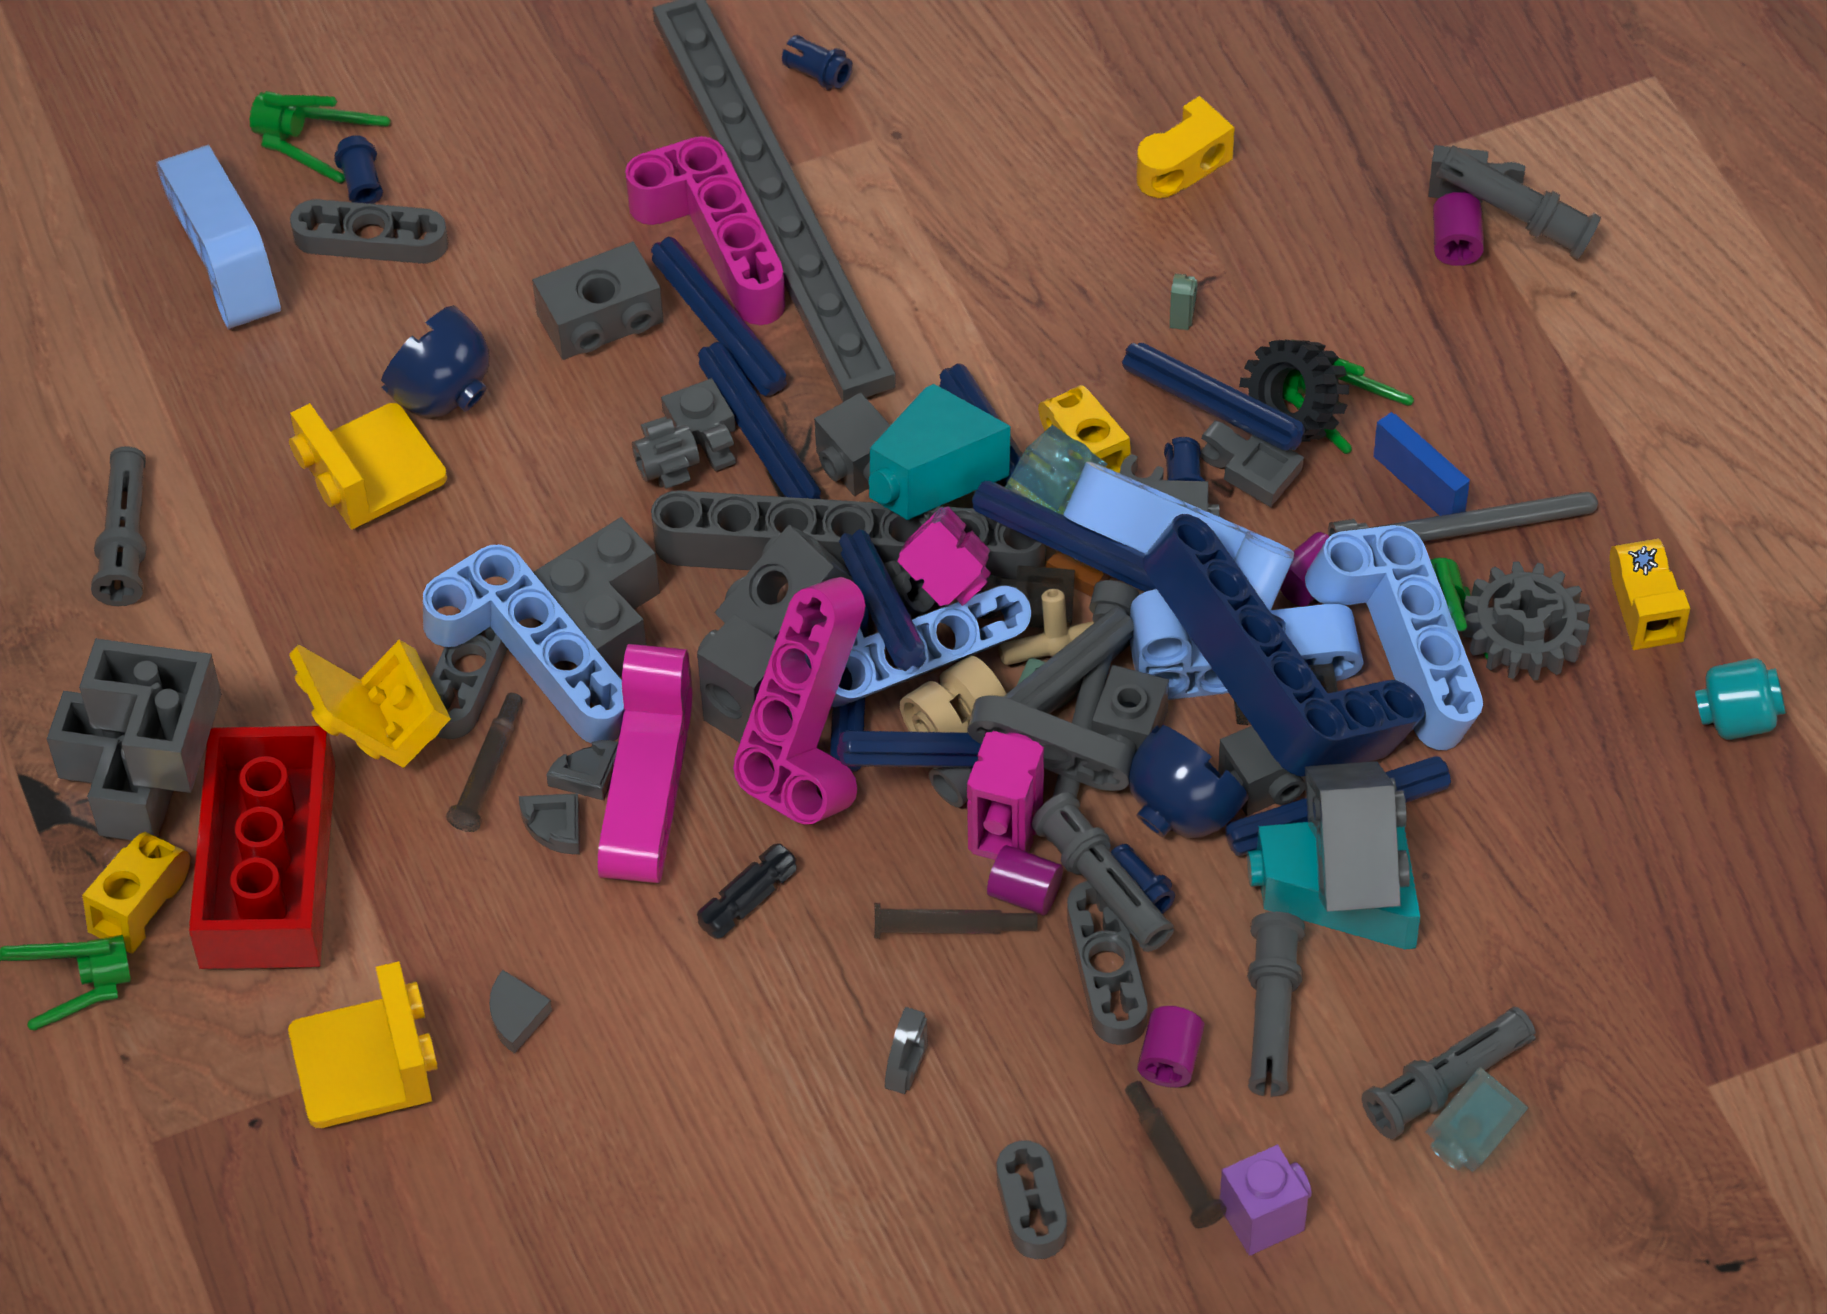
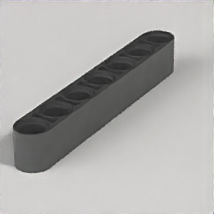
[651,491,1046,587]

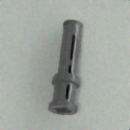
[1436,145,1601,260]
[91,446,146,606]
[1031,792,1174,952]
[1247,912,1305,1097]
[1361,1006,1536,1140]

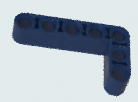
[1143,514,1425,776]

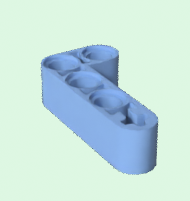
[156,145,281,329]
[1063,462,1294,611]
[1305,525,1483,750]
[423,545,624,743]
[805,586,1031,707]
[1129,589,1364,700]

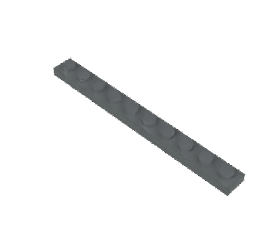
[652,0,896,402]

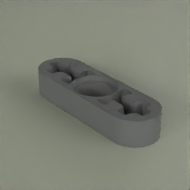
[290,199,448,264]
[431,610,508,739]
[968,695,1135,791]
[1067,881,1147,1045]

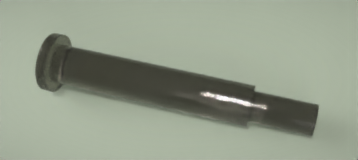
[446,693,523,832]
[874,903,1038,939]
[1125,1081,1226,1228]

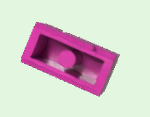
[897,506,991,606]
[967,731,1044,860]

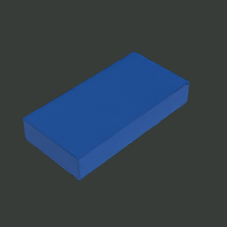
[1373,412,1470,516]

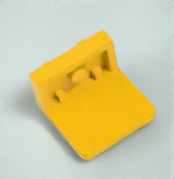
[289,403,447,530]
[289,639,451,768]
[288,961,438,1128]

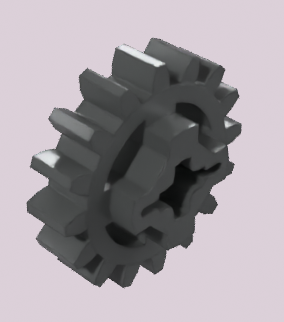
[1462,561,1590,680]

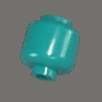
[1695,658,1786,740]

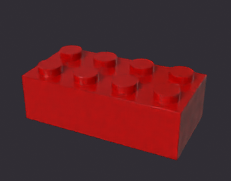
[189,726,336,969]

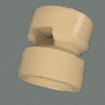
[900,655,1006,733]

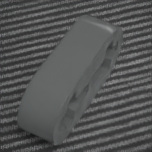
[997,1141,1067,1259]

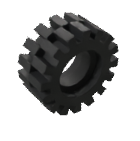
[1239,339,1349,442]

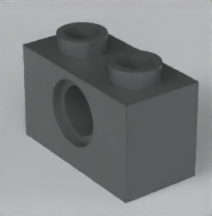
[532,241,663,360]
[715,525,855,640]
[697,614,793,743]

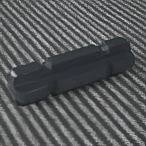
[697,843,797,939]

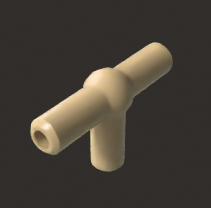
[999,589,1094,665]

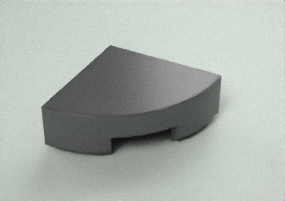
[546,740,618,800]
[519,793,580,854]
[490,970,552,1054]
[885,1007,928,1094]

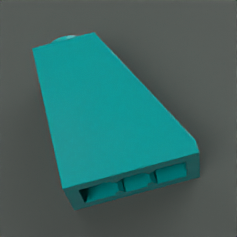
[869,384,1011,520]
[1247,822,1420,949]

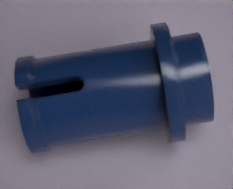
[782,35,852,89]
[334,135,383,204]
[1164,437,1205,481]
[1111,844,1175,914]

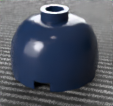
[381,305,490,417]
[1129,725,1249,838]

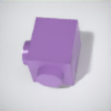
[1219,1144,1312,1256]

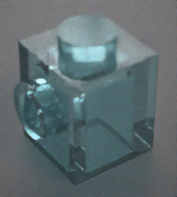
[1005,425,1107,515]
[1425,1067,1529,1172]

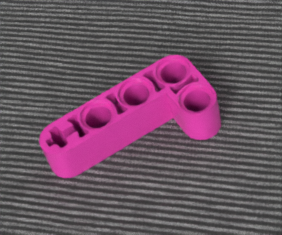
[625,136,785,325]
[733,577,865,825]
[598,644,693,883]

